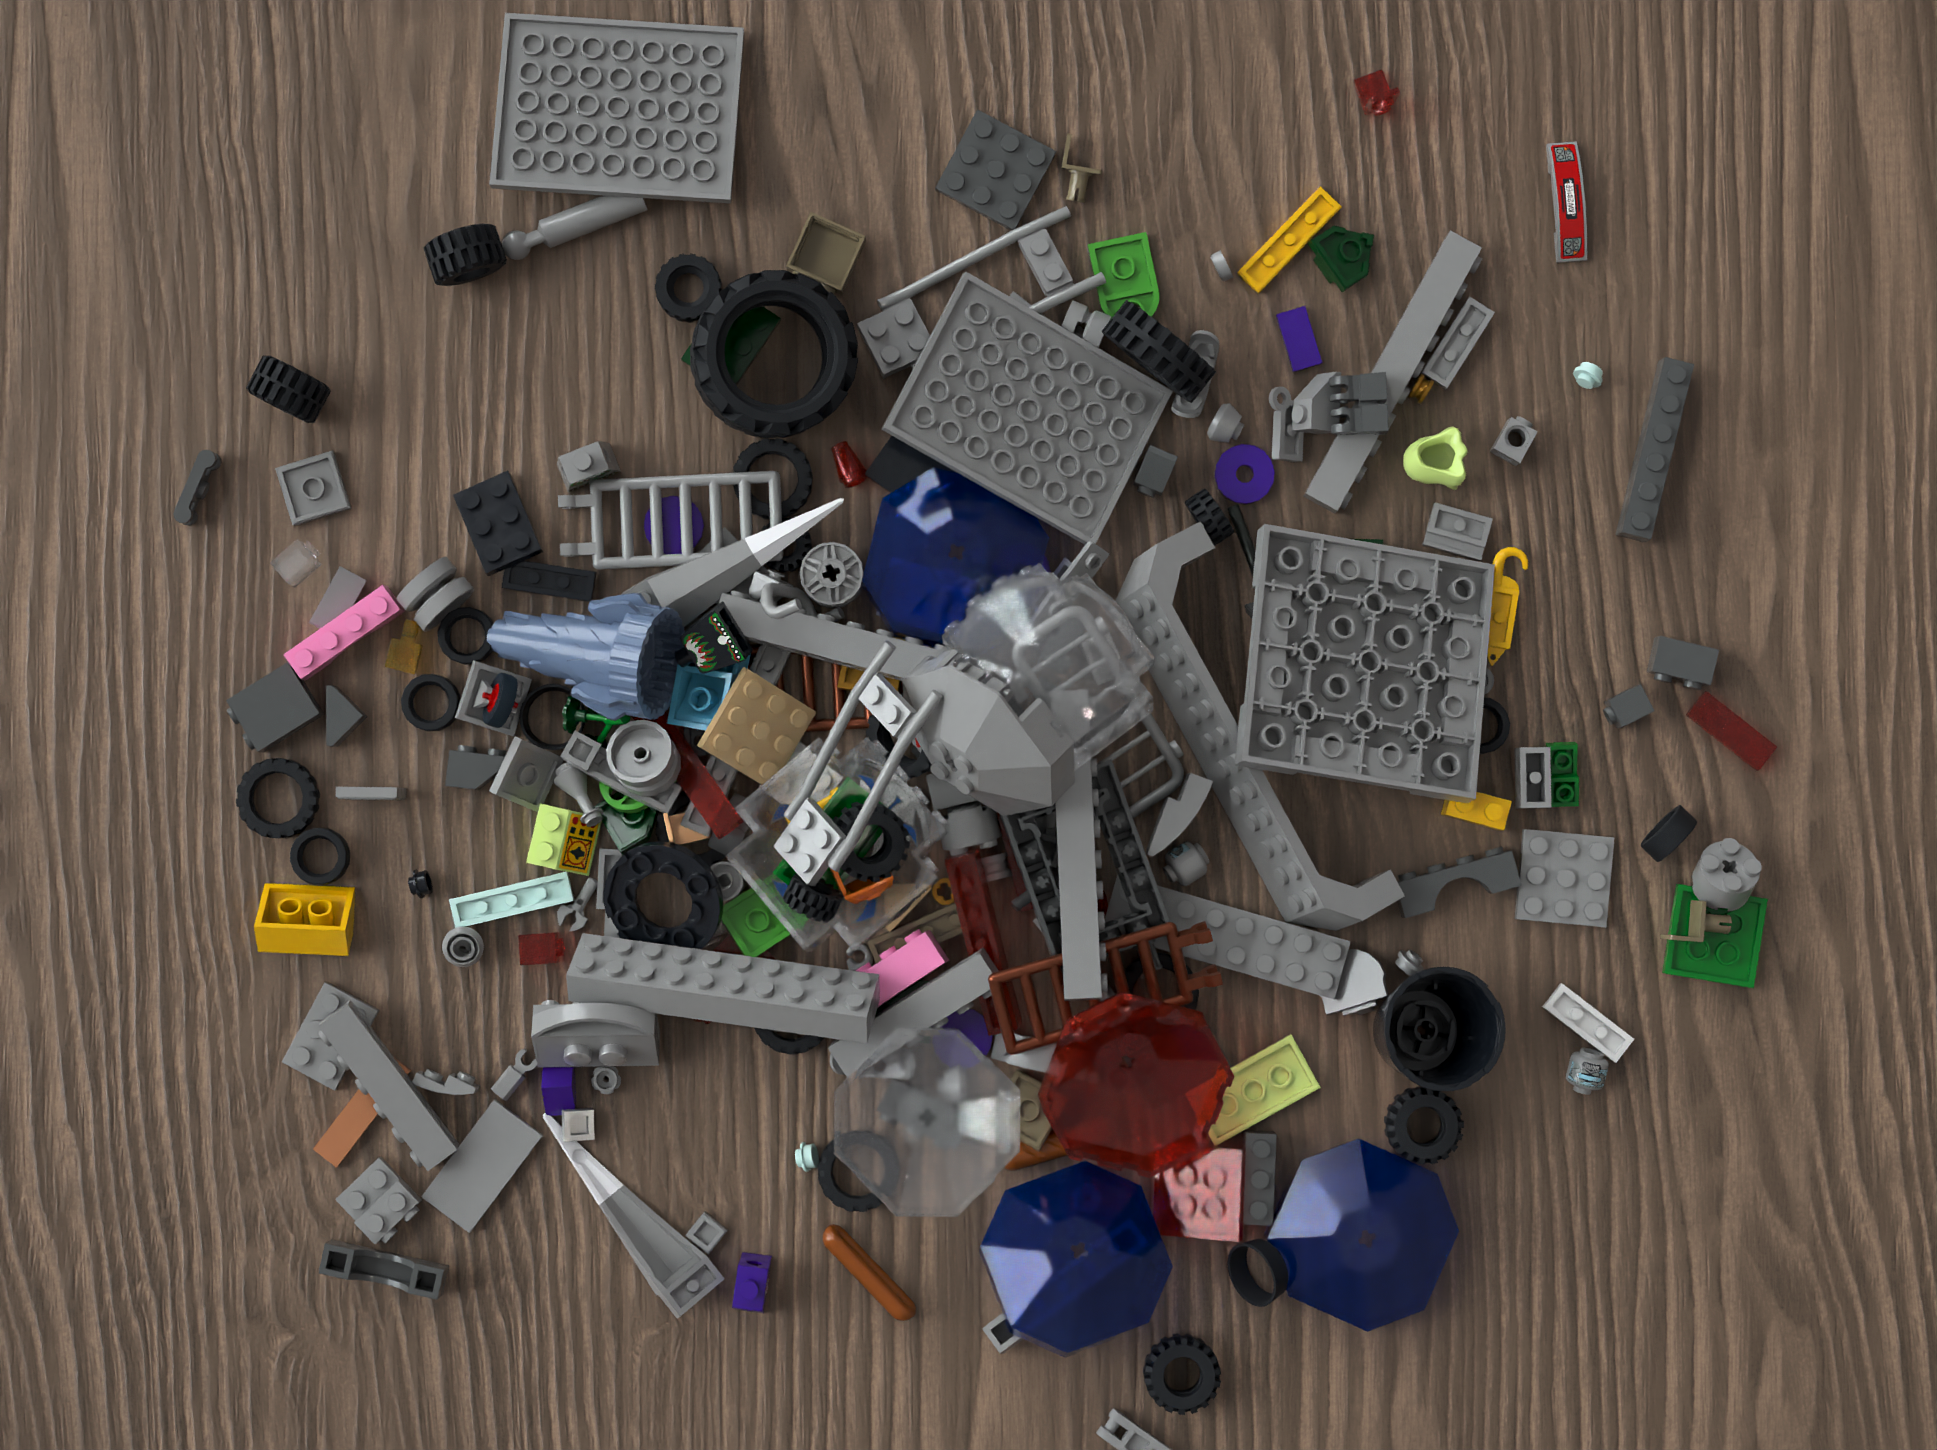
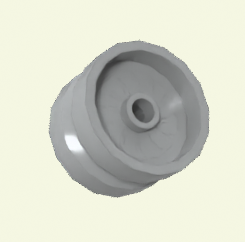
[396,557,474,632]
[606,719,681,797]

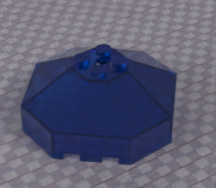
[862,467,1049,657]
[1264,1138,1459,1332]
[979,1160,1173,1358]

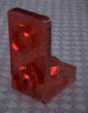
[1353,69,1400,116]

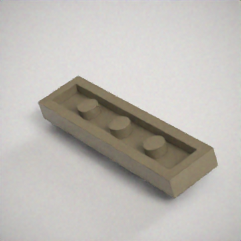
[867,893,989,964]

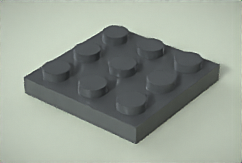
[935,109,1057,231]

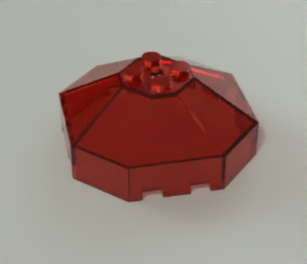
[1038,991,1235,1178]

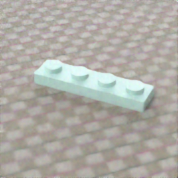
[449,872,575,928]

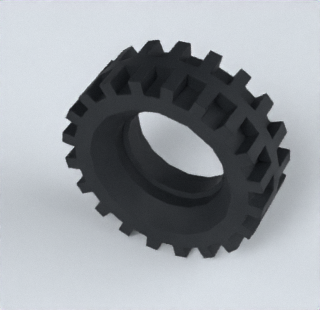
[1102,300,1216,403]

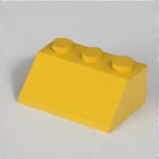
[254,883,355,956]

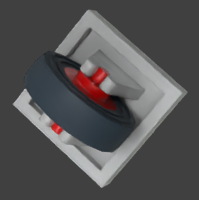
[455,660,532,737]

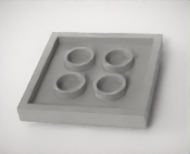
[1515,829,1614,928]

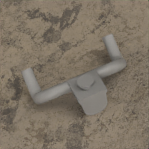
[749,569,845,622]

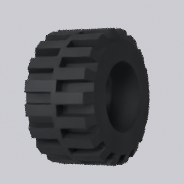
[423,224,507,286]
[246,355,331,423]
[832,801,910,882]
[1384,1086,1464,1165]
[1143,1333,1221,1415]

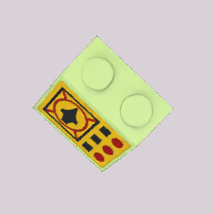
[526,803,602,876]

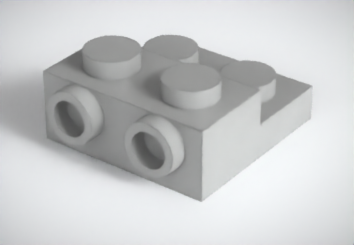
[335,1157,422,1244]

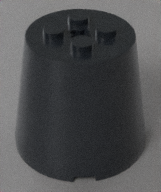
[1373,967,1506,1091]

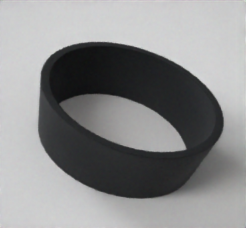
[519,684,585,750]
[1227,1239,1288,1307]

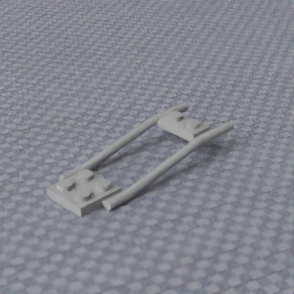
[857,206,1106,379]
[773,641,943,886]

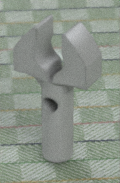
[557,877,598,932]

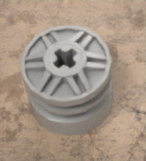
[800,542,865,609]

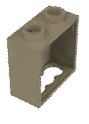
[786,212,866,295]

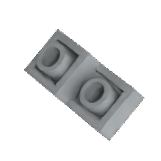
[309,566,367,629]
[411,1069,480,1095]

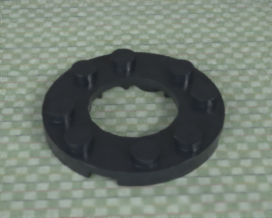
[604,841,723,949]

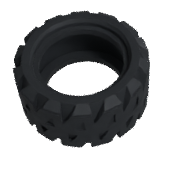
[690,270,858,438]

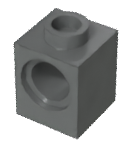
[1603,684,1654,728]

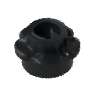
[408,869,433,899]

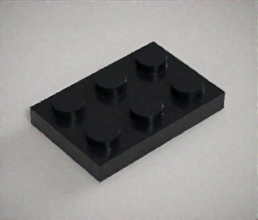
[453,470,543,577]

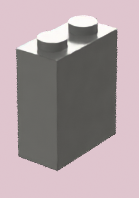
[226,662,325,752]

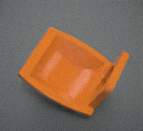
[829,867,894,905]

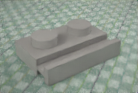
[1422,502,1493,561]

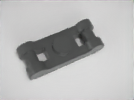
[173,450,222,526]

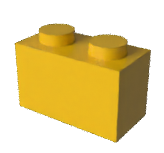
[1441,792,1512,831]

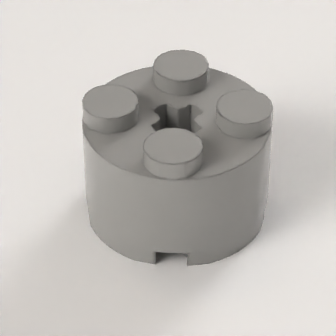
[934,801,1002,856]
[1692,838,1762,911]

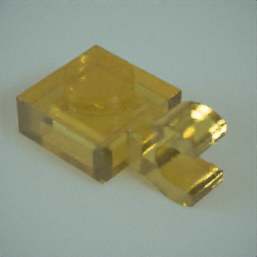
[385,619,423,674]

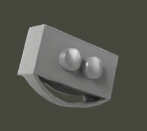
[531,1000,660,1067]

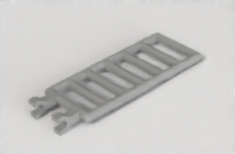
[558,471,783,570]

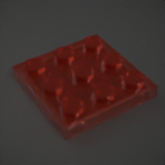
[1152,1143,1246,1242]

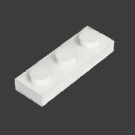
[1542,983,1634,1063]

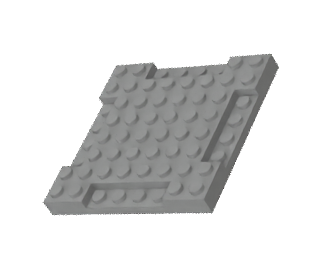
[1235,524,1495,803]

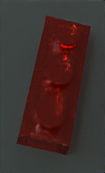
[1686,691,1777,771]

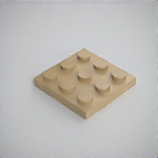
[697,667,816,790]

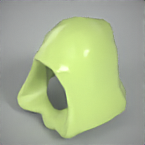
[1403,426,1468,490]

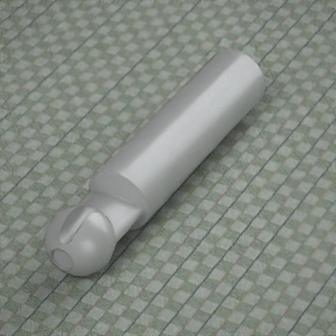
[502,196,648,260]

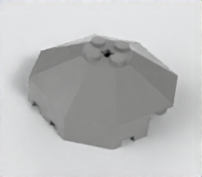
[902,649,1075,816]

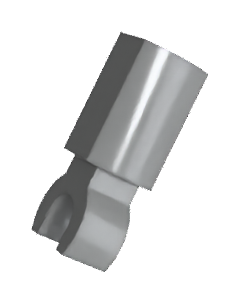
[491,1048,537,1101]

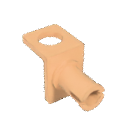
[663,813,711,845]

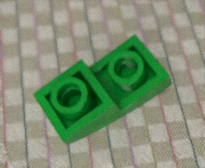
[1546,742,1579,807]

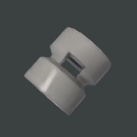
[1061,300,1112,348]
[710,861,746,901]

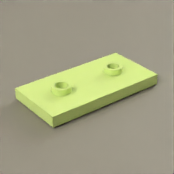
[1186,1034,1321,1146]

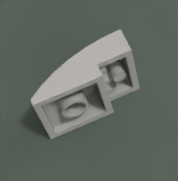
[1145,773,1213,856]

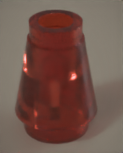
[831,441,867,488]

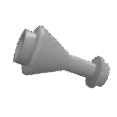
[554,762,603,827]

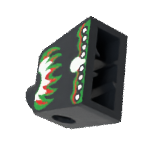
[674,601,753,674]

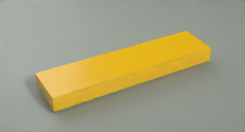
[1237,186,1342,294]

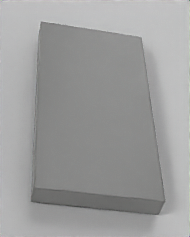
[421,1099,543,1233]

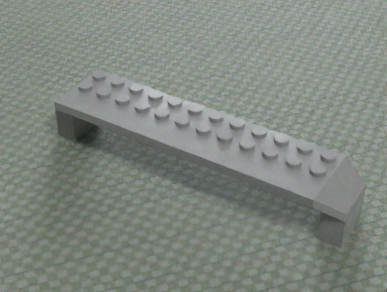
[1113,521,1405,931]

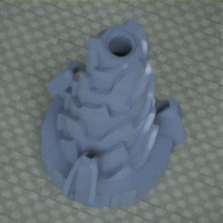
[487,593,685,721]

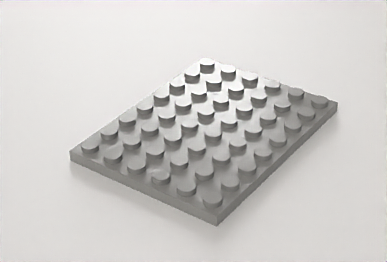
[489,13,745,204]
[881,271,1173,545]

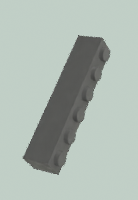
[1615,357,1694,542]

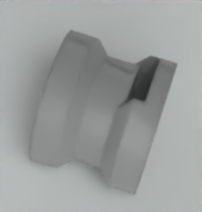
[978,852,1013,883]

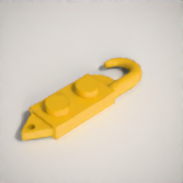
[1487,547,1528,666]

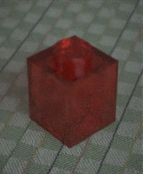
[518,932,565,965]

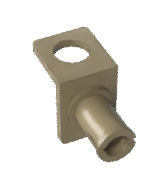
[1061,133,1102,203]
[1660,900,1732,942]

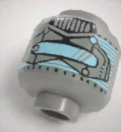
[1163,841,1209,886]
[1566,1048,1609,1095]

